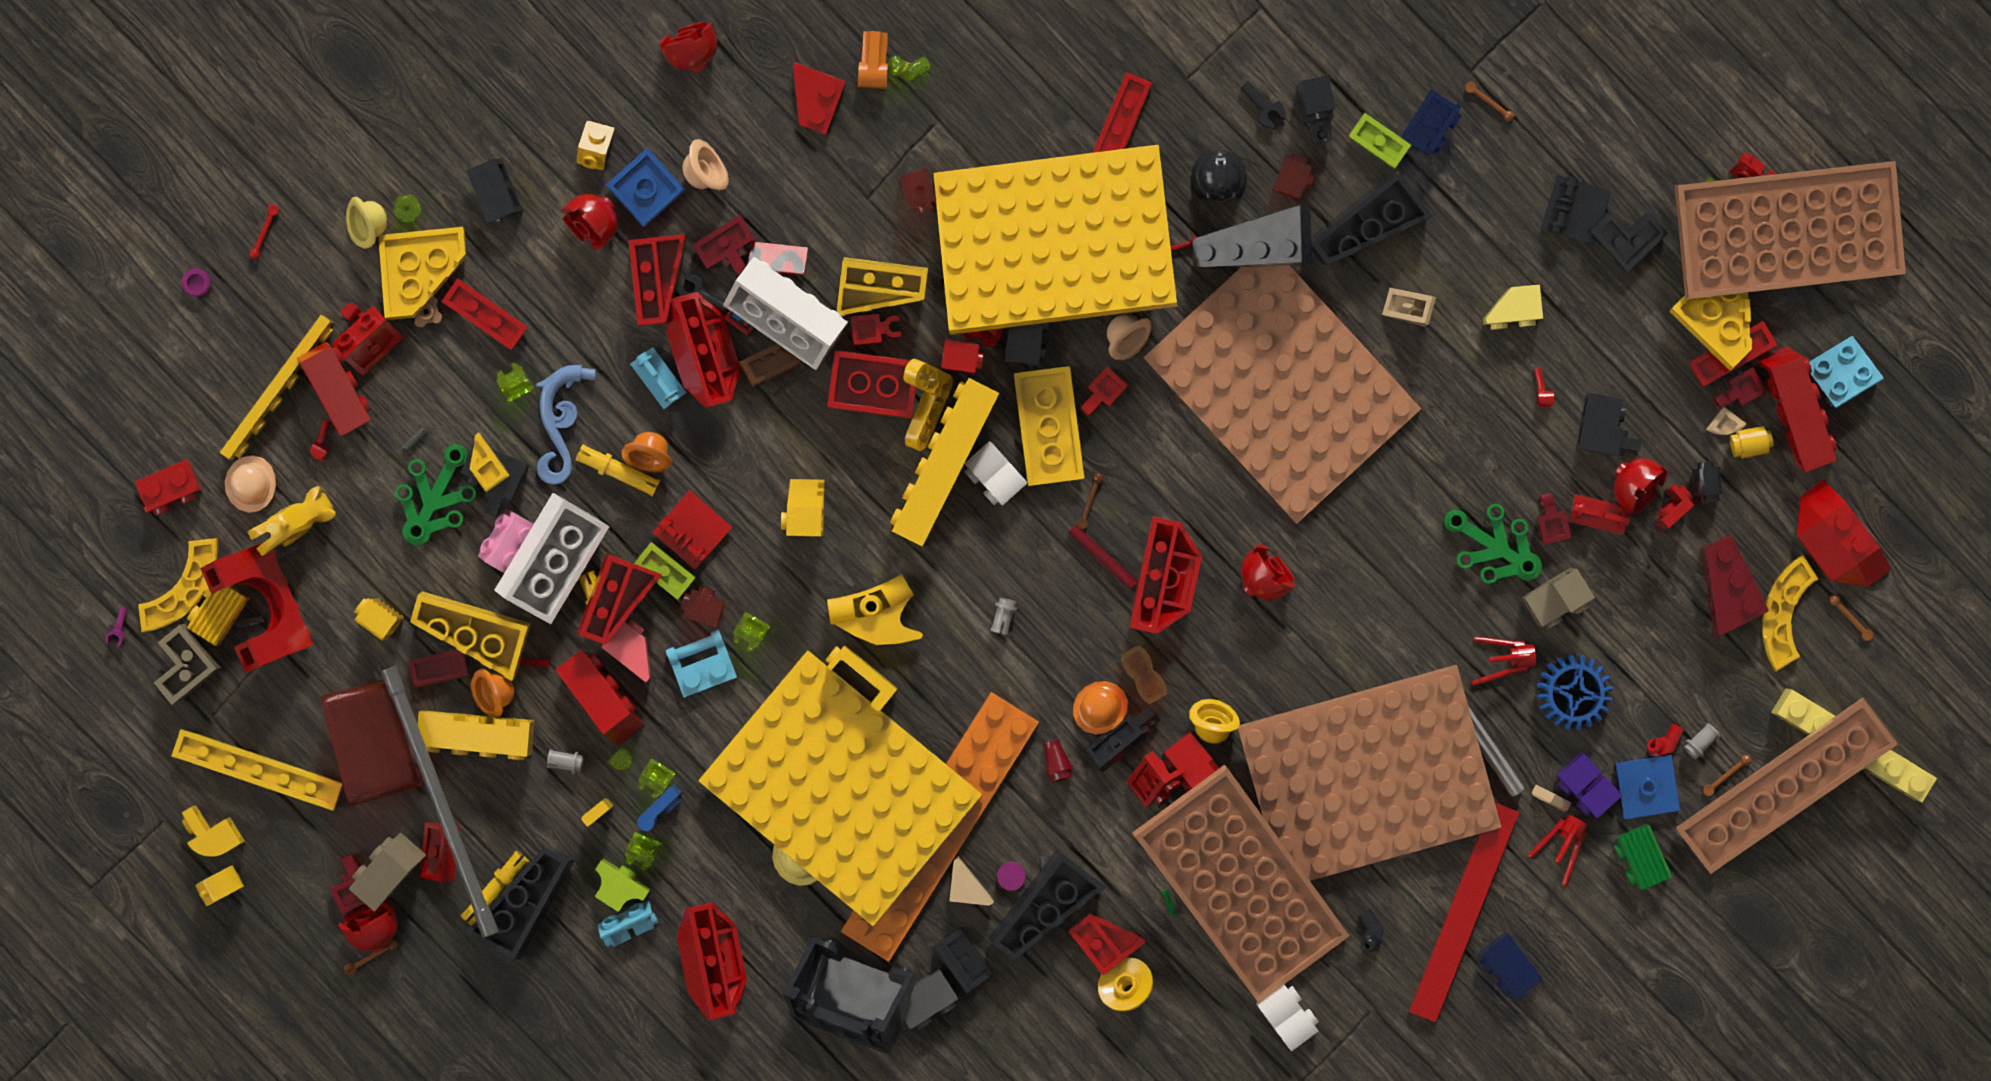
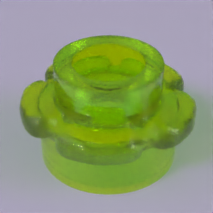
[393,195,421,223]

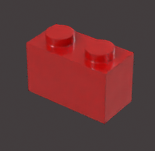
[941,339,984,375]

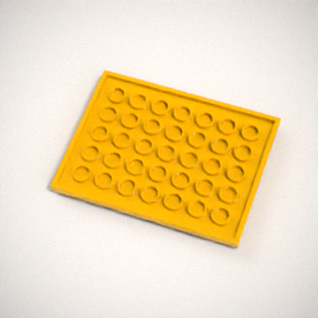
[934,145,1177,335]
[698,650,982,927]

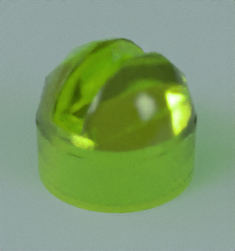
[607,746,632,771]

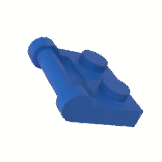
[637,784,682,831]

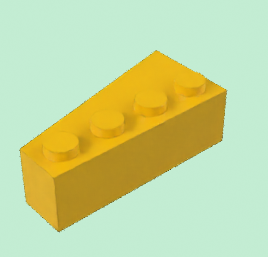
[410,591,531,681]
[418,710,535,760]

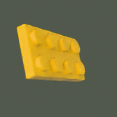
[1014,366,1084,486]

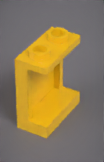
[826,645,897,712]

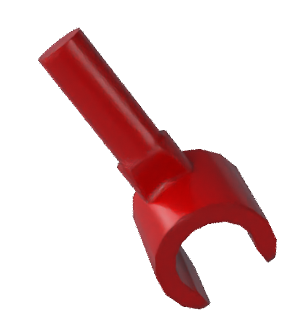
[341,303,364,322]
[1534,368,1554,407]
[310,420,330,462]

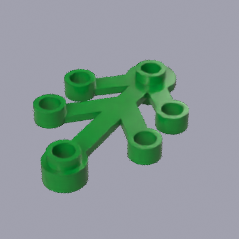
[395,444,477,545]
[1444,504,1542,584]

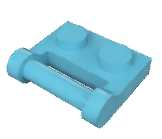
[666,630,737,697]

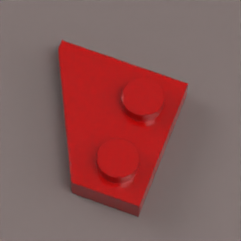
[793,62,846,135]

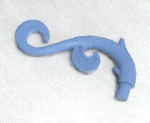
[536,365,596,485]

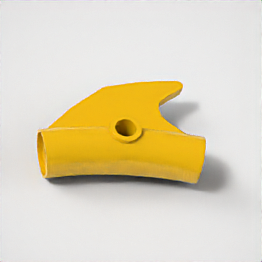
[827,574,923,645]

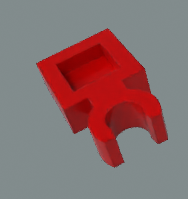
[851,314,901,345]

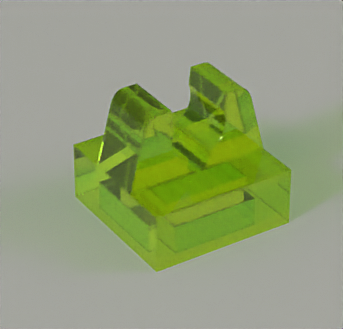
[496,363,534,402]
[733,612,770,651]
[638,758,675,798]
[624,832,661,871]

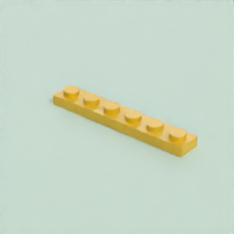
[220,315,333,460]
[172,729,344,811]

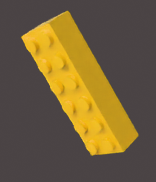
[889,378,999,546]

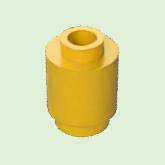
[1730,426,1774,459]

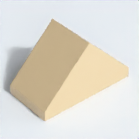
[1382,288,1436,327]
[949,856,994,906]

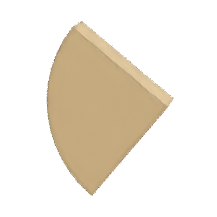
[1705,407,1746,435]
[1532,785,1571,812]

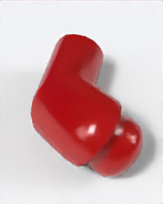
[1646,724,1685,757]

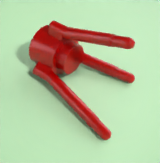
[1470,636,1536,686]
[1528,814,1588,887]

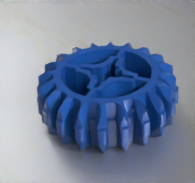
[1536,654,1613,731]

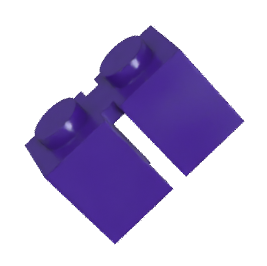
[1556,752,1622,818]

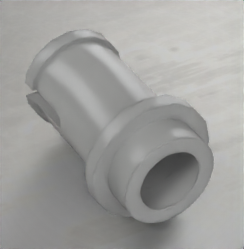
[991,597,1017,635]
[1684,723,1720,759]
[547,750,584,774]

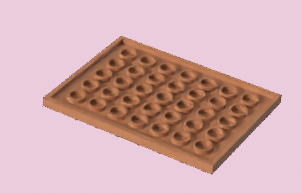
[1143,265,1421,524]
[1238,665,1502,881]

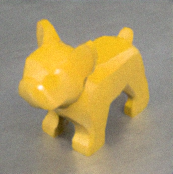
[248,486,336,556]

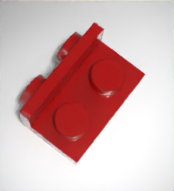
[333,306,404,376]
[135,459,202,516]
[1655,484,1694,530]
[1127,752,1185,808]

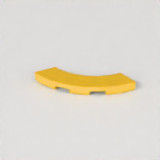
[138,538,219,632]
[1762,555,1818,672]

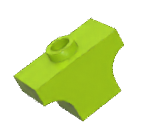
[595,858,651,912]

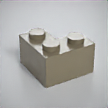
[1521,568,1595,629]
[154,624,221,705]
[349,833,426,911]

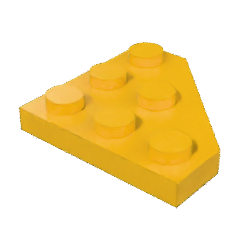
[378,227,467,320]
[1669,292,1752,371]

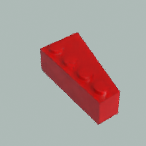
[1756,346,1837,472]

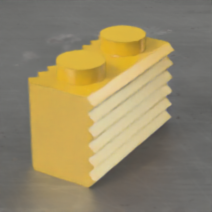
[187,586,250,646]
[354,598,404,640]

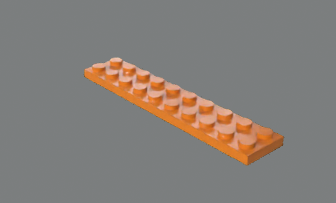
[841,692,1039,962]

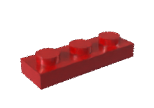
[441,278,529,350]
[1688,321,1777,388]

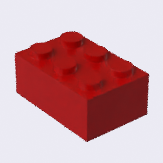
[827,351,916,419]

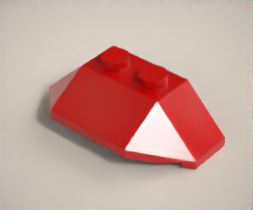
[666,292,741,408]
[1796,480,1891,587]
[1129,516,1202,634]
[677,902,747,1020]

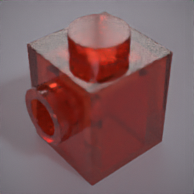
[1272,154,1314,200]
[899,168,937,214]
[680,586,725,627]

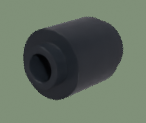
[1692,462,1722,503]

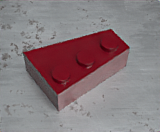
[1700,535,1769,637]

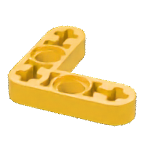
[904,359,953,451]

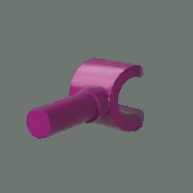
[105,606,127,647]

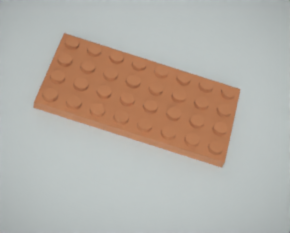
[1675,161,1906,299]
[1133,765,1349,1003]

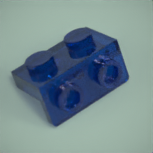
[1401,89,1462,156]

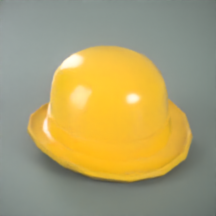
[1189,699,1240,744]

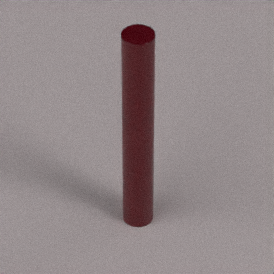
[1068,524,1138,589]

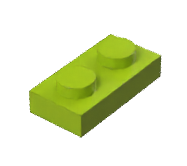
[1348,113,1411,169]
[634,542,696,600]

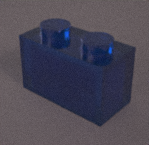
[1479,932,1543,1000]

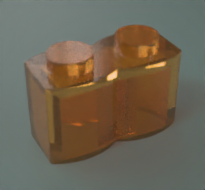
[1120,645,1167,704]

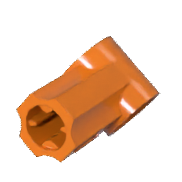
[858,31,888,89]

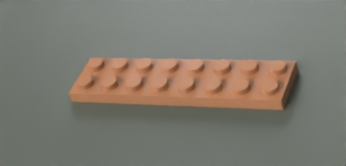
[1677,698,1898,874]

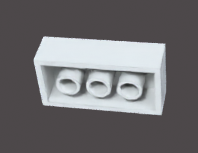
[723,257,848,370]
[494,493,609,624]

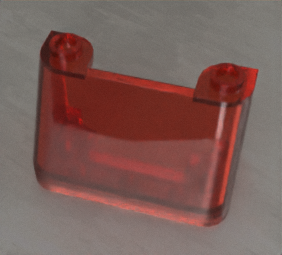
[321,679,423,806]

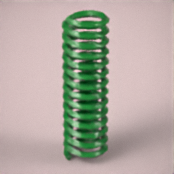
[1161,889,1177,917]

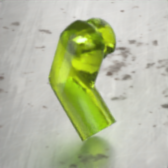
[888,56,931,80]

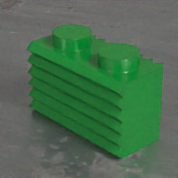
[1614,824,1672,890]

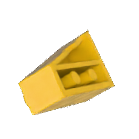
[837,257,928,316]
[781,479,824,536]

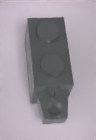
[901,968,958,1031]

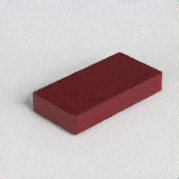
[408,650,470,688]

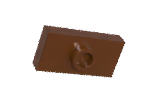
[739,344,803,388]

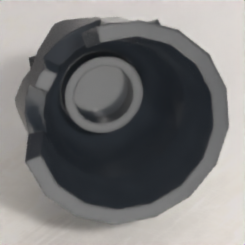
[1190,149,1247,202]

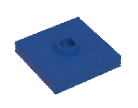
[605,147,686,228]
[1614,754,1680,819]

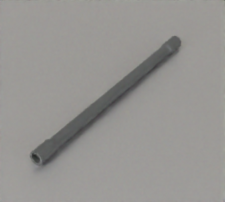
[380,666,499,938]

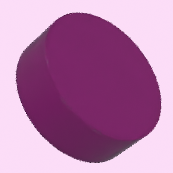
[182,268,212,297]
[997,862,1025,891]

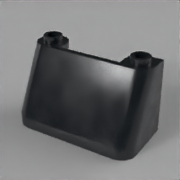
[783,937,916,1053]

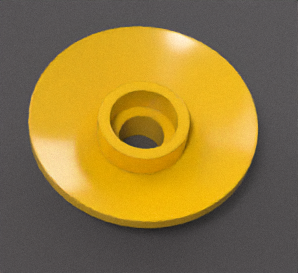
[1098,957,1153,1012]

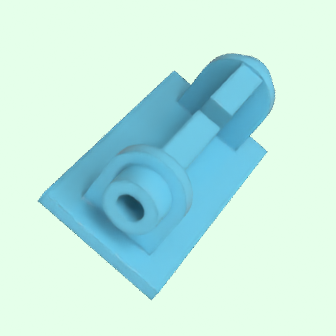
[630,347,687,409]
[598,900,659,947]

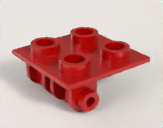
[653,490,732,570]

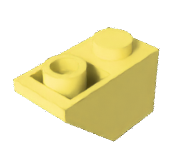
[1483,285,1543,330]

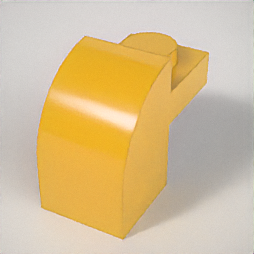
[182,805,245,856]

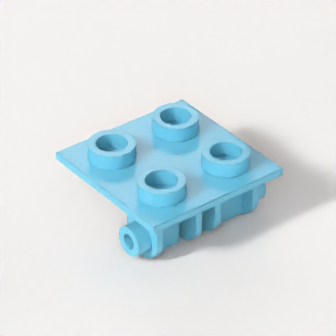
[1809,336,1884,408]

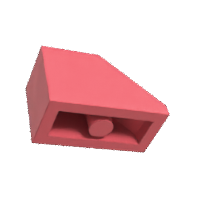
[602,619,651,682]

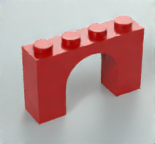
[200,542,313,673]

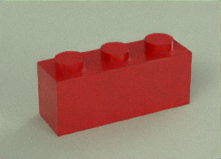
[297,342,371,436]

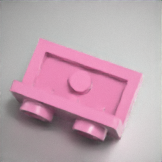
[478,508,534,573]

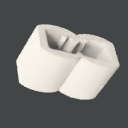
[964,441,1027,506]
[1256,985,1319,1051]

